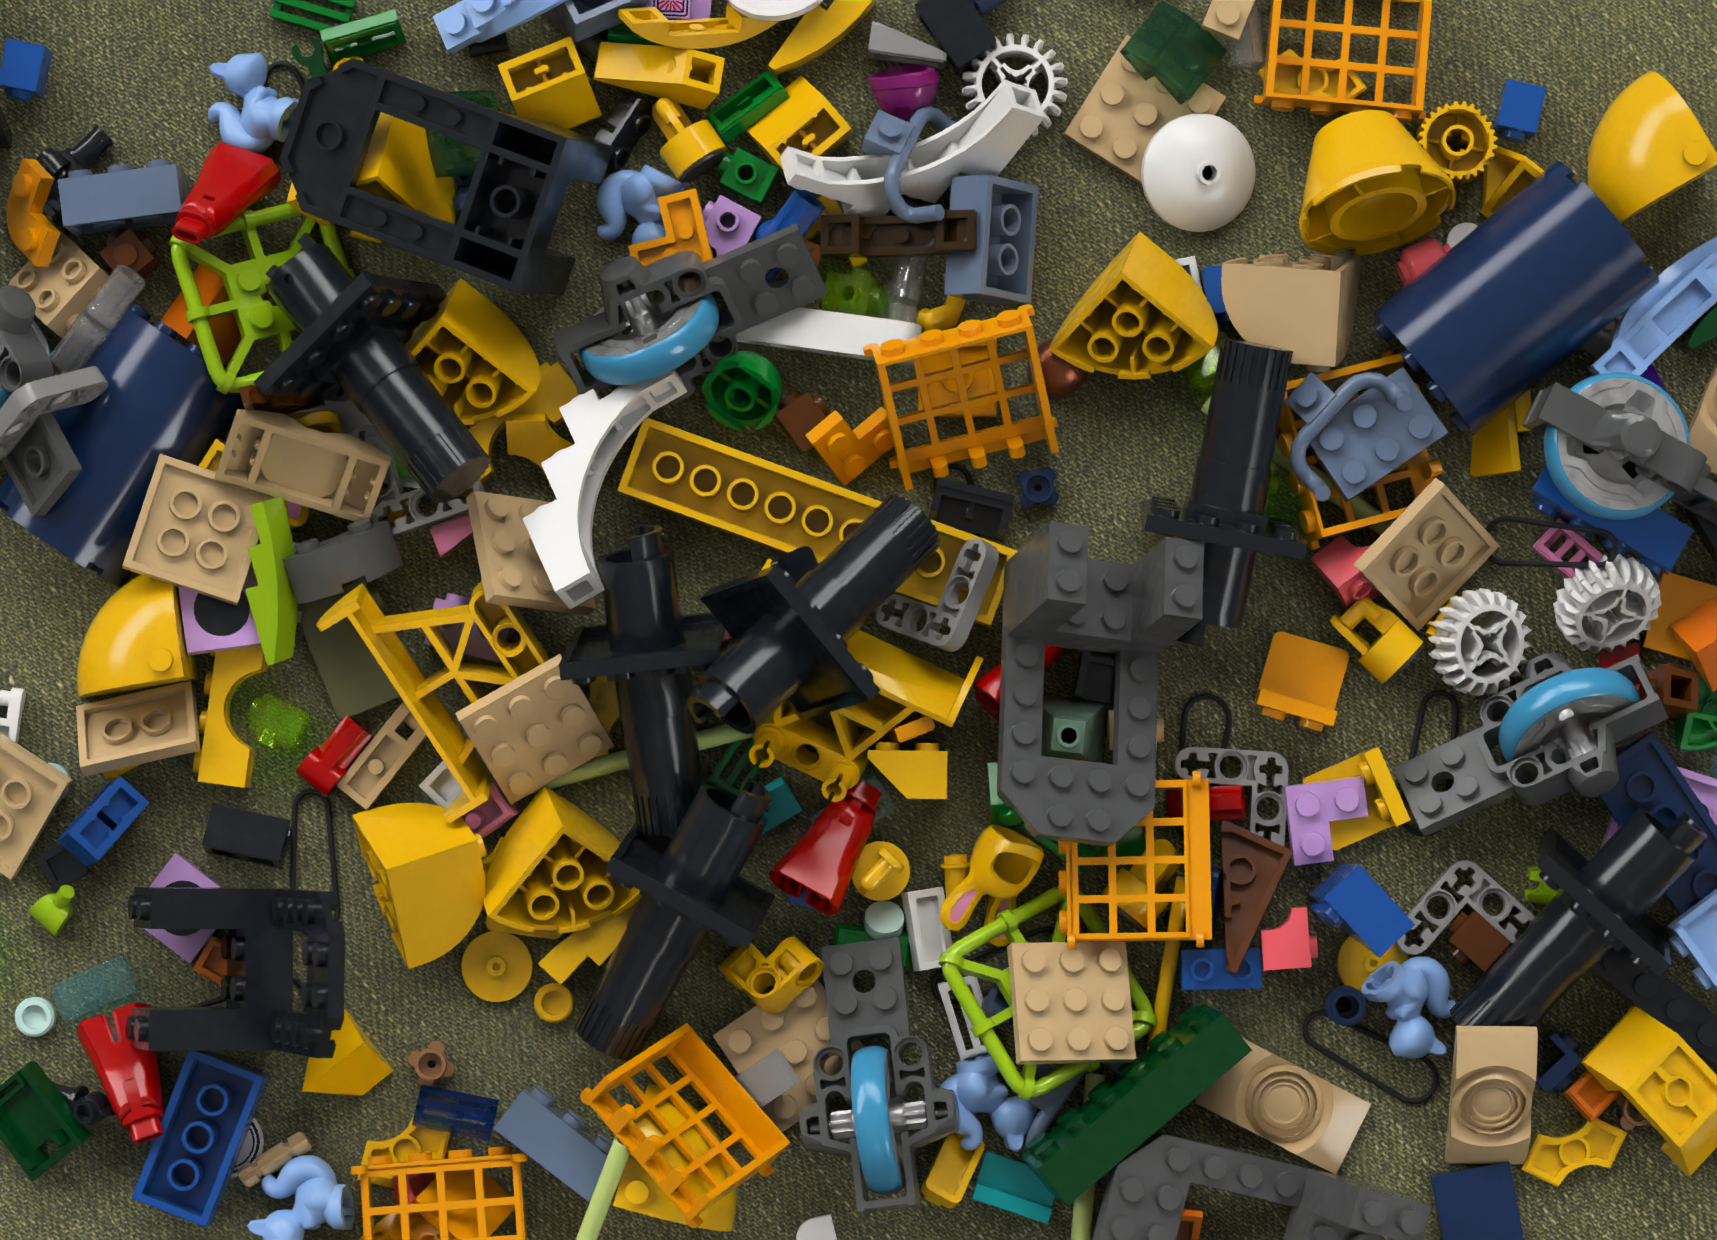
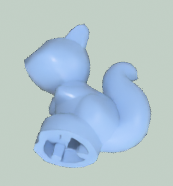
[207,52,299,154]
[596,164,687,256]
[1361,956,1456,1059]
[938,1053,1038,1152]
[247,1155,355,1240]

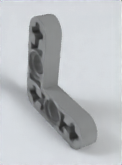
[0,366,108,460]
[350,424,484,536]
[876,538,999,652]
[1172,747,1289,846]
[1394,860,1535,955]

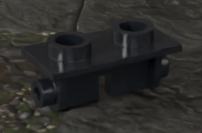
[594,93,653,175]

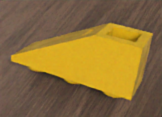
[593,42,725,110]

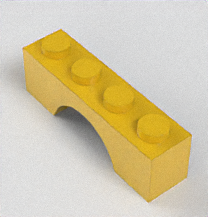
[460,361,579,497]
[193,646,267,788]

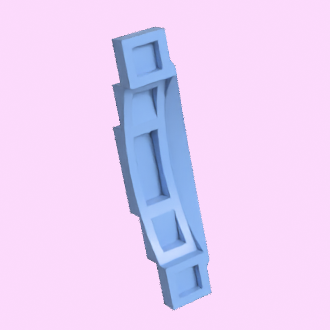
[433,0,567,54]
[1588,236,1717,376]

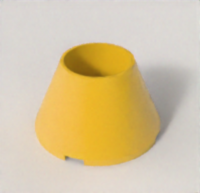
[1299,110,1456,256]

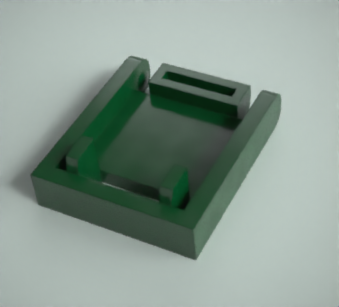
[0,1061,92,1182]

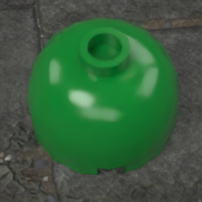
[702,350,783,430]

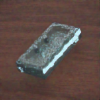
[49,954,140,1023]

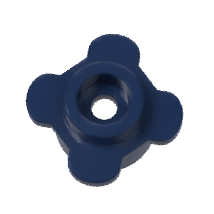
[1017,467,1059,509]

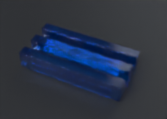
[412,1084,499,1141]

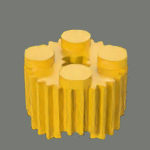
[1414,101,1498,186]

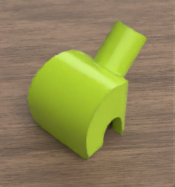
[1525,865,1558,905]
[28,885,75,937]

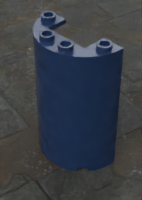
[1372,161,1659,435]
[0,303,244,588]

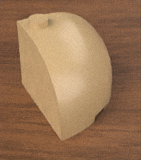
[1221,254,1361,372]

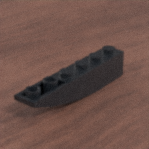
[1589,946,1717,1069]

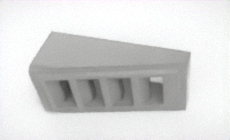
[868,21,947,69]

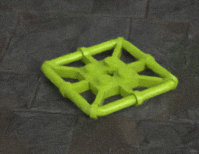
[169,203,356,395]
[938,886,1157,1101]

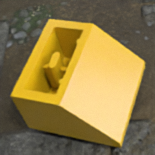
[497,36,603,130]
[745,75,852,177]
[867,742,948,800]

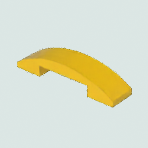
[618,2,778,49]

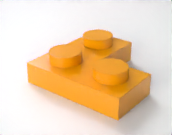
[628,188,713,275]
[805,406,905,486]

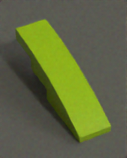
[245,496,297,666]

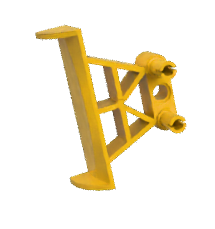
[749,558,984,802]
[316,580,549,823]

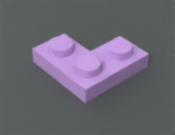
[1283,776,1368,866]

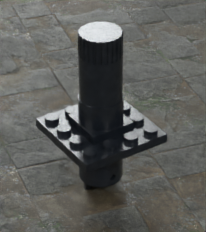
[254,232,491,504]
[1140,338,1308,647]
[687,495,940,734]
[559,524,730,835]
[574,778,775,1061]
[1449,807,1707,1027]

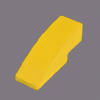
[768,0,875,76]
[538,904,637,985]

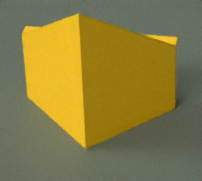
[1479,146,1544,218]
[302,1009,394,1096]

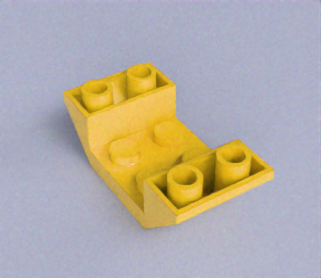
[1581,1006,1717,1176]

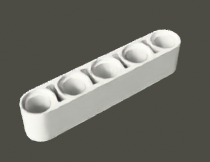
[736,307,922,366]

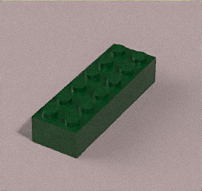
[1021,1004,1252,1206]

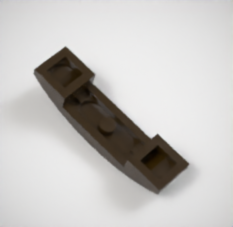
[820,209,977,258]

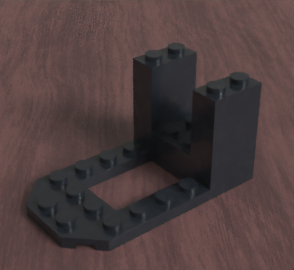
[279,58,614,295]
[126,887,345,1058]

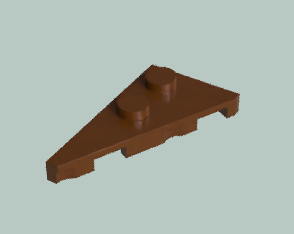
[239,385,325,414]
[1221,820,1293,977]

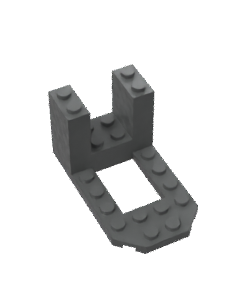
[997,521,1204,847]
[1092,1132,1432,1240]

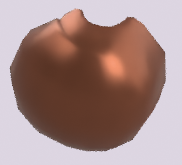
[1027,337,1089,399]

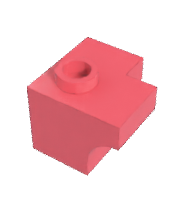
[1311,534,1380,610]
[1258,906,1318,971]

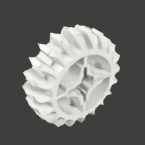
[962,33,1068,137]
[1553,554,1662,654]
[1428,588,1532,696]

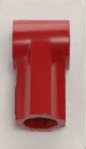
[296,715,373,798]
[1166,785,1246,821]

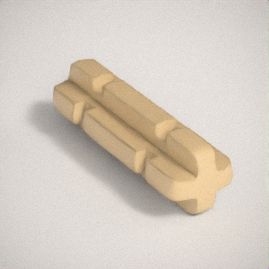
[237,1131,312,1187]

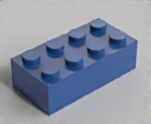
[132,1051,270,1227]

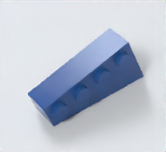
[1528,466,1694,576]
[1308,863,1415,958]

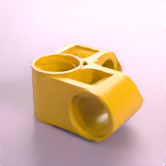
[717,936,824,1014]

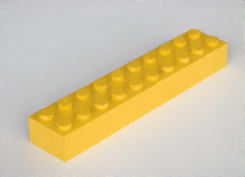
[617,417,1018,628]

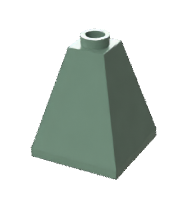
[1041,696,1108,763]

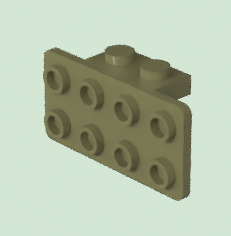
[299,581,400,719]

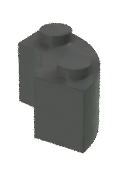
[283,518,403,604]

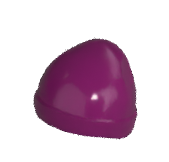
[867,64,939,121]

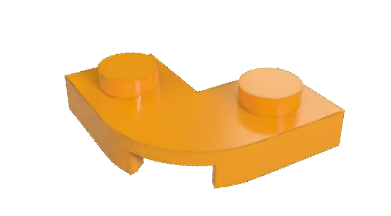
[7,158,61,267]

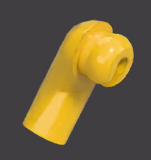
[916,296,966,331]

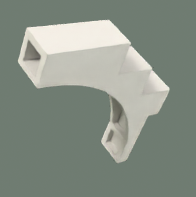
[780,79,1045,217]
[522,370,688,609]

